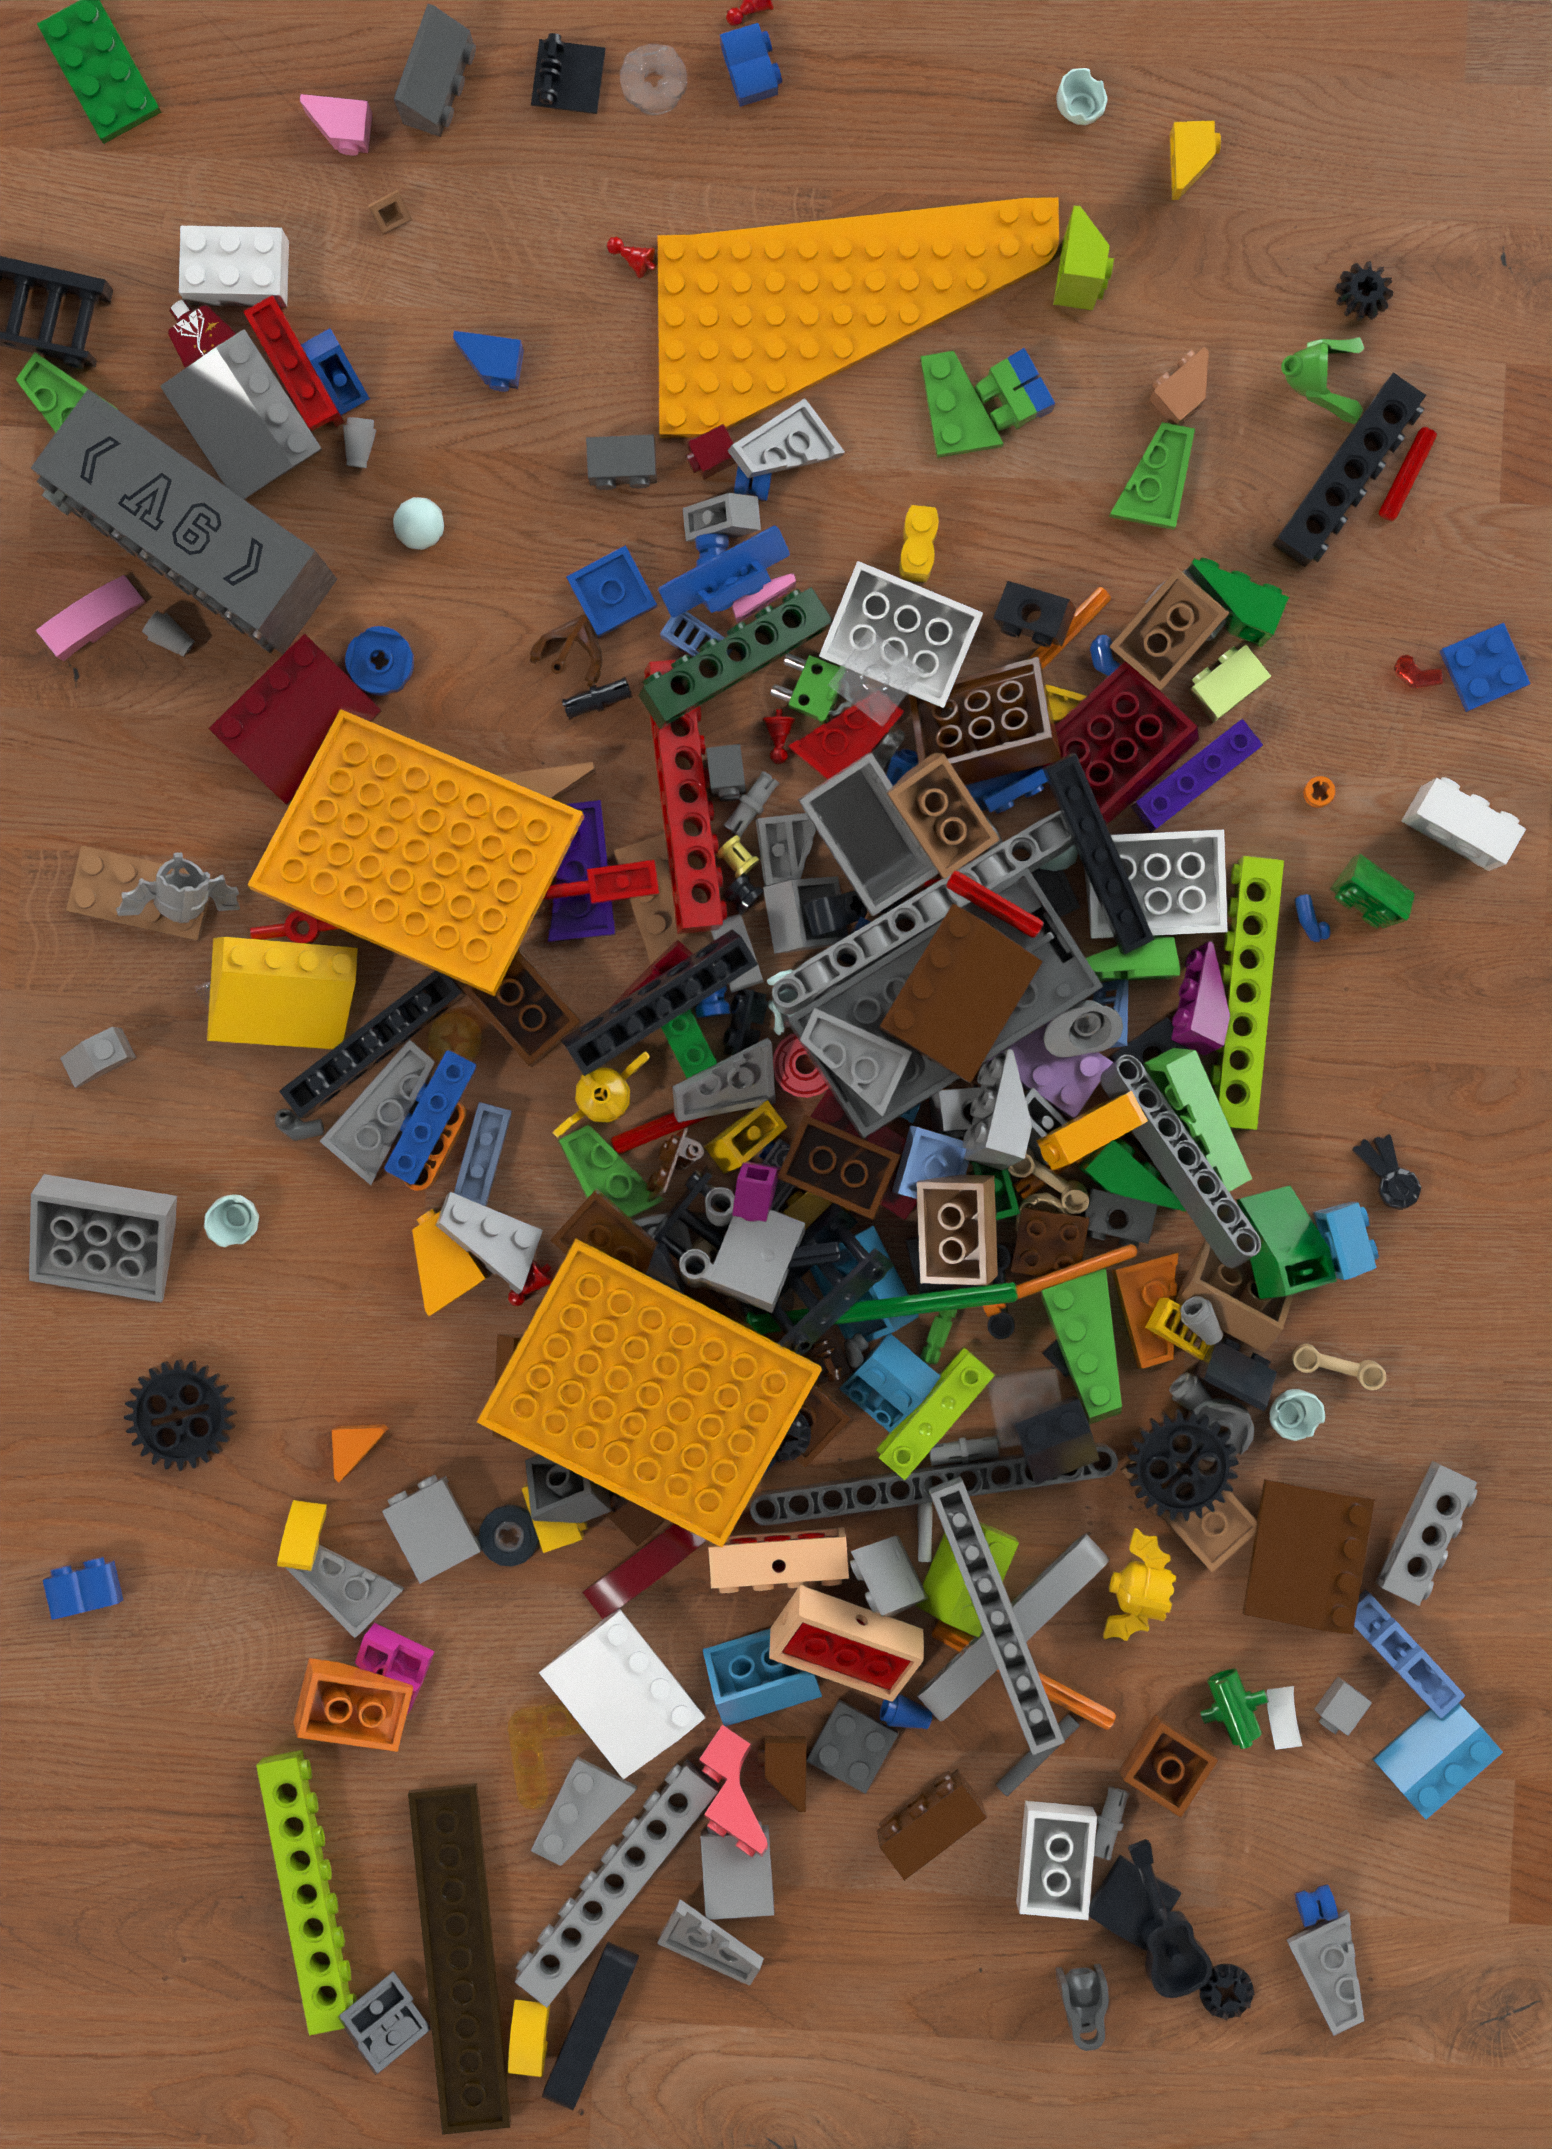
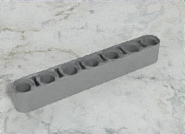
[917,1533,1110,1722]

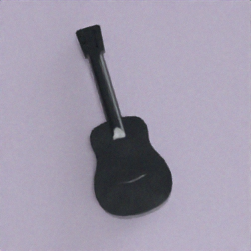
[1128,1839,1212,1998]

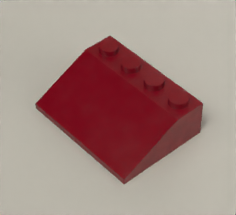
[208,633,382,805]
[1041,661,1199,826]

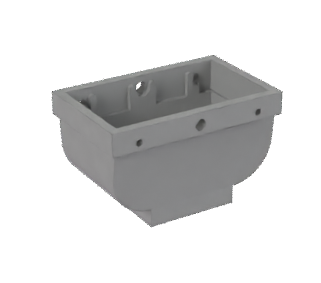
[797,752,938,916]

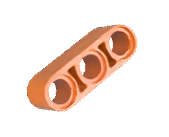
[403,1102,468,1191]

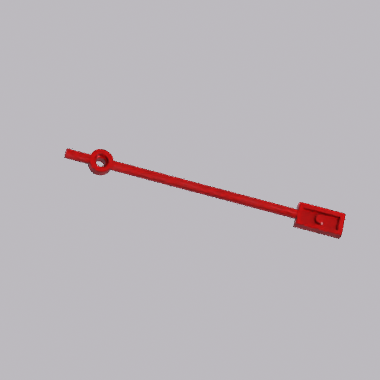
[250,860,660,944]

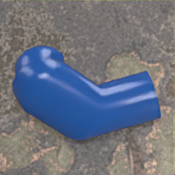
[1090,635,1121,676]
[1294,894,1331,943]

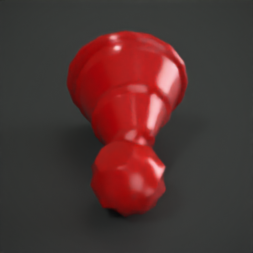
[726,0,774,26]
[606,236,656,279]
[762,709,796,764]
[508,1260,553,1306]

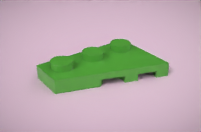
[558,1125,664,1217]

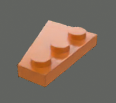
[1112,1253,1178,1369]

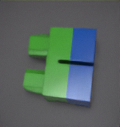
[975,348,1055,431]

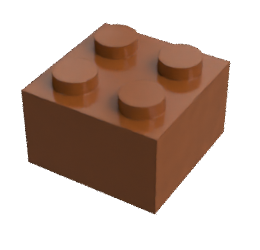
[1118,1714,1218,1818]

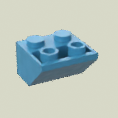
[839,1333,941,1432]

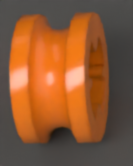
[1303,776,1336,808]

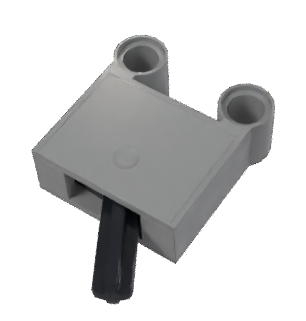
[679,1187,840,1313]

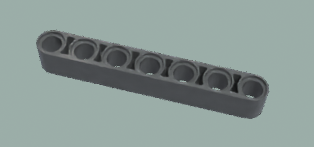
[1100,1055,1261,1268]

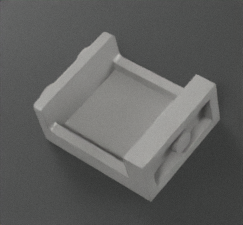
[382,1474,482,1584]
[700,1820,774,1920]

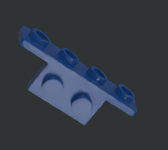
[658,525,790,618]
[965,766,1047,814]
[384,1050,477,1184]

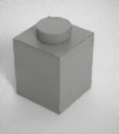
[1314,1676,1372,1736]

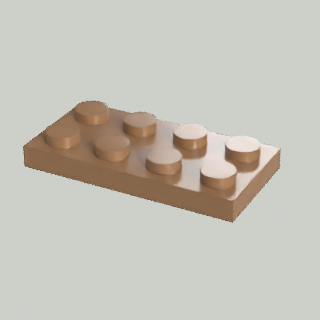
[614,834,714,964]
[66,845,215,941]
[1120,1435,1257,1573]

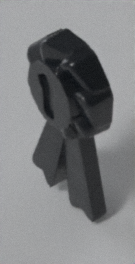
[1352,1134,1422,1210]

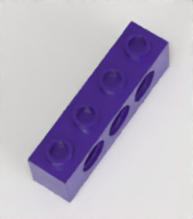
[1131,719,1263,833]

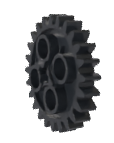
[124,1359,237,1471]
[1126,1409,1239,1521]

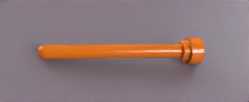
[983,1244,1138,1317]

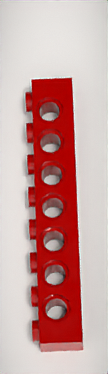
[644,660,727,934]

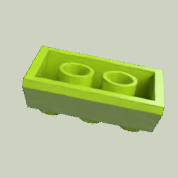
[1053,205,1114,310]
[915,1522,1019,1637]

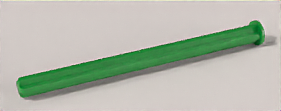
[747,1282,1018,1334]

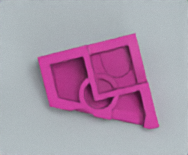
[355,1623,435,1715]

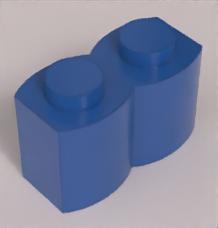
[720,23,782,107]
[43,1557,123,1620]

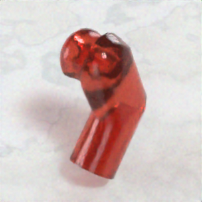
[1394,655,1443,689]

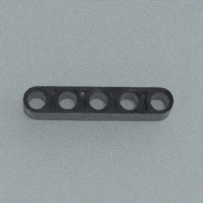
[542,1942,639,2111]

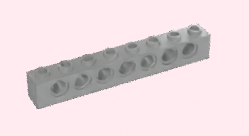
[928,1476,1065,1755]
[515,1759,718,2008]

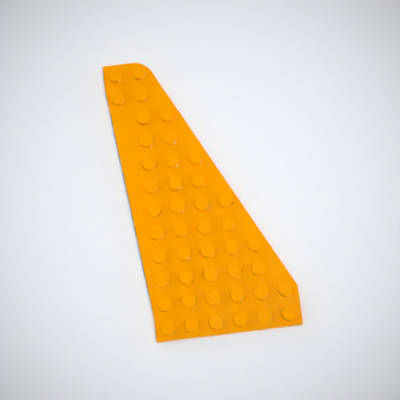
[657,197,1059,438]

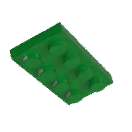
[37,0,162,144]

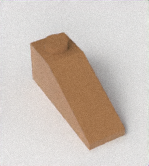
[497,762,596,800]

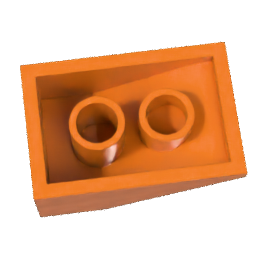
[293,1658,413,1752]

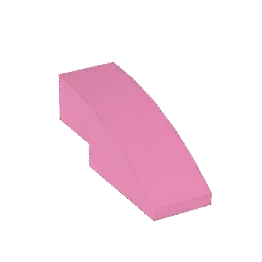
[36,575,146,661]

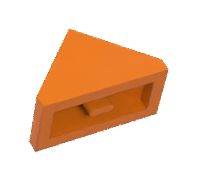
[332,1424,389,1483]

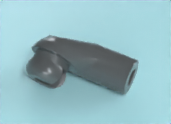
[275,1108,325,1141]
[844,1333,869,1368]

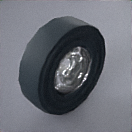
[479,1505,539,1567]

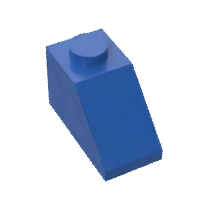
[301,328,370,415]
[453,331,524,392]

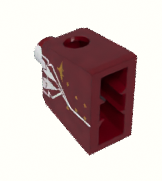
[168,299,236,368]

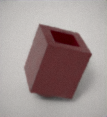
[685,424,736,480]

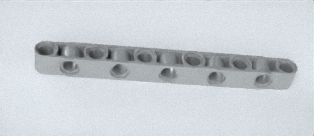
[772,810,1074,1015]

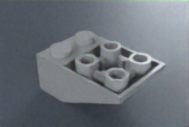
[963,1049,1032,1170]
[850,1536,929,1616]

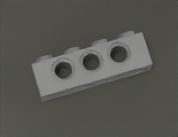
[1375,1461,1477,1606]

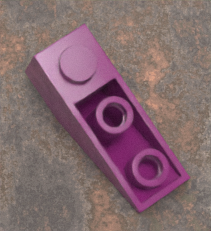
[1171,941,1230,1056]
[732,1161,781,1222]

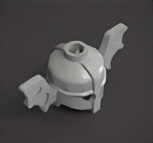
[116,853,240,923]

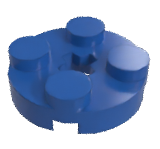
[345,626,414,695]

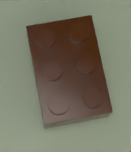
[462,949,583,1067]
[777,1114,901,1220]
[877,1769,987,1881]

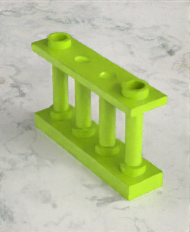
[876,1347,995,1480]

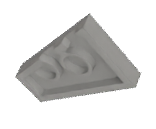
[672,1038,776,1122]
[436,1192,543,1294]
[285,1545,405,1638]
[531,1756,637,1866]

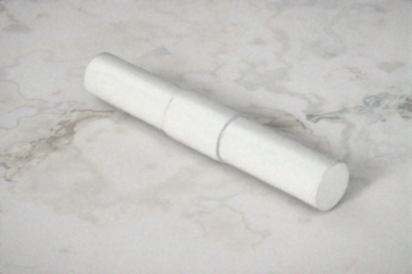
[918,1476,933,1562]

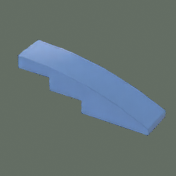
[1354,1589,1465,1719]

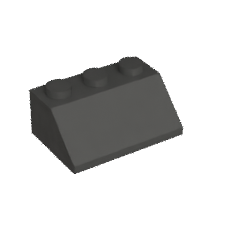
[394,4,476,137]

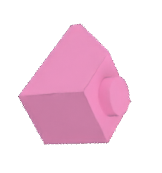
[300,94,372,156]

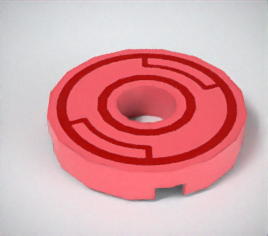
[773,1033,829,1098]

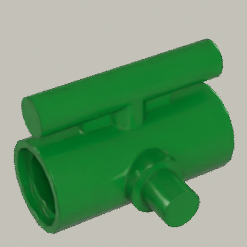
[1200,1668,1269,1749]

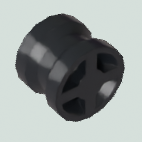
[722,873,764,915]

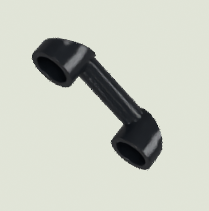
[987,1244,1015,1339]

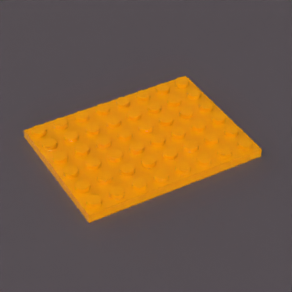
[248,709,584,996]
[477,1238,822,1548]

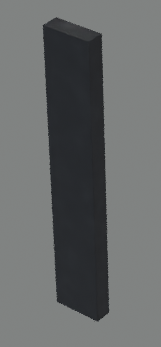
[1042,753,1154,955]

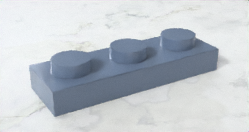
[454,1102,513,1206]

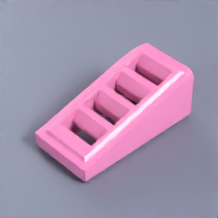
[732,574,796,623]

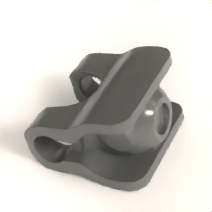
[1056,1964,1109,2051]

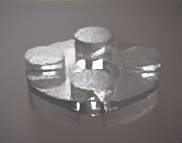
[620,44,687,115]

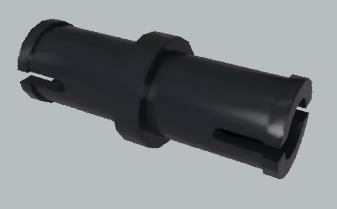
[562,677,633,720]

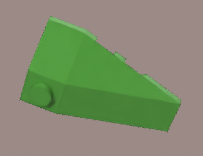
[1086,935,1180,982]

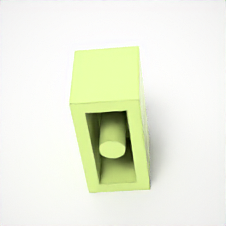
[1188,645,1271,723]

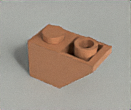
[1149,347,1209,426]

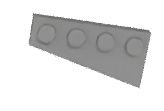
[320,1039,435,1185]

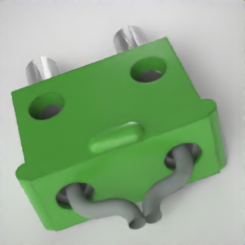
[770,653,854,725]

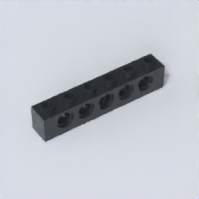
[1272,372,1426,567]
[561,929,758,1076]
[279,970,466,1118]

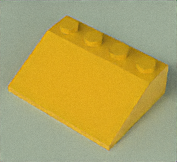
[207,937,358,1049]

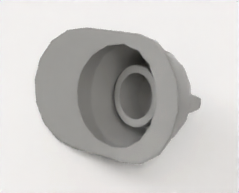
[1044,1000,1123,1057]

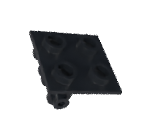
[531,33,606,114]

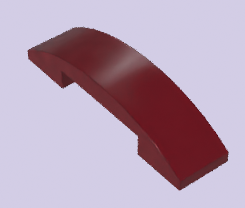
[582,1523,707,1619]

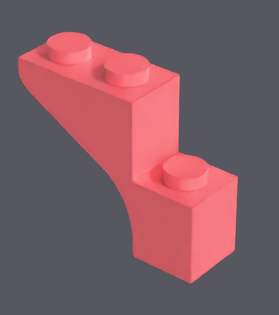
[699,1725,768,1857]

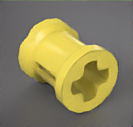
[715,835,760,879]

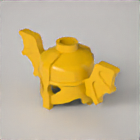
[552,1051,650,1138]
[1103,1528,1176,1641]

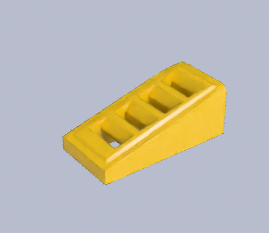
[1145,1298,1210,1360]

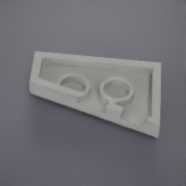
[728,398,845,478]
[800,1008,912,1117]
[657,1899,764,1986]
[1286,1909,1364,2036]

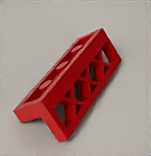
[243,295,345,432]

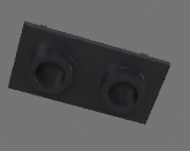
[723,989,768,1055]

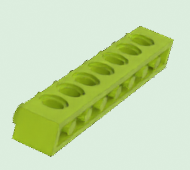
[1210,856,1284,1130]
[256,1750,357,2036]

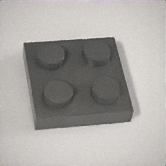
[806,1699,898,1794]

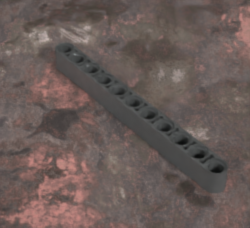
[750,1443,1118,1526]

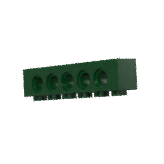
[638,587,833,729]

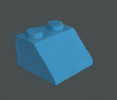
[1313,1201,1379,1280]

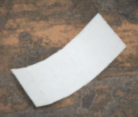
[1267,1686,1302,1750]

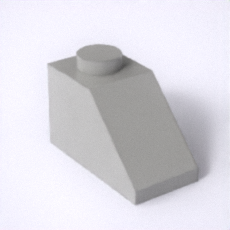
[683,493,761,542]
[60,1027,136,1088]

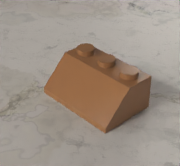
[886,753,1000,879]
[916,1175,998,1286]
[1175,1239,1294,1353]

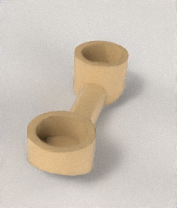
[1008,1148,1089,1214]
[1292,1343,1386,1390]

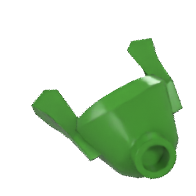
[1281,337,1365,425]

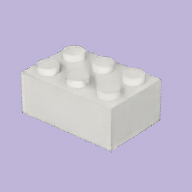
[179,226,289,307]
[1401,777,1526,871]
[1016,1801,1097,1920]

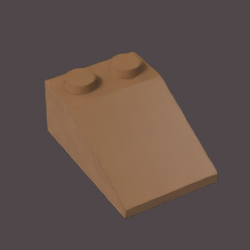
[1110,568,1229,691]

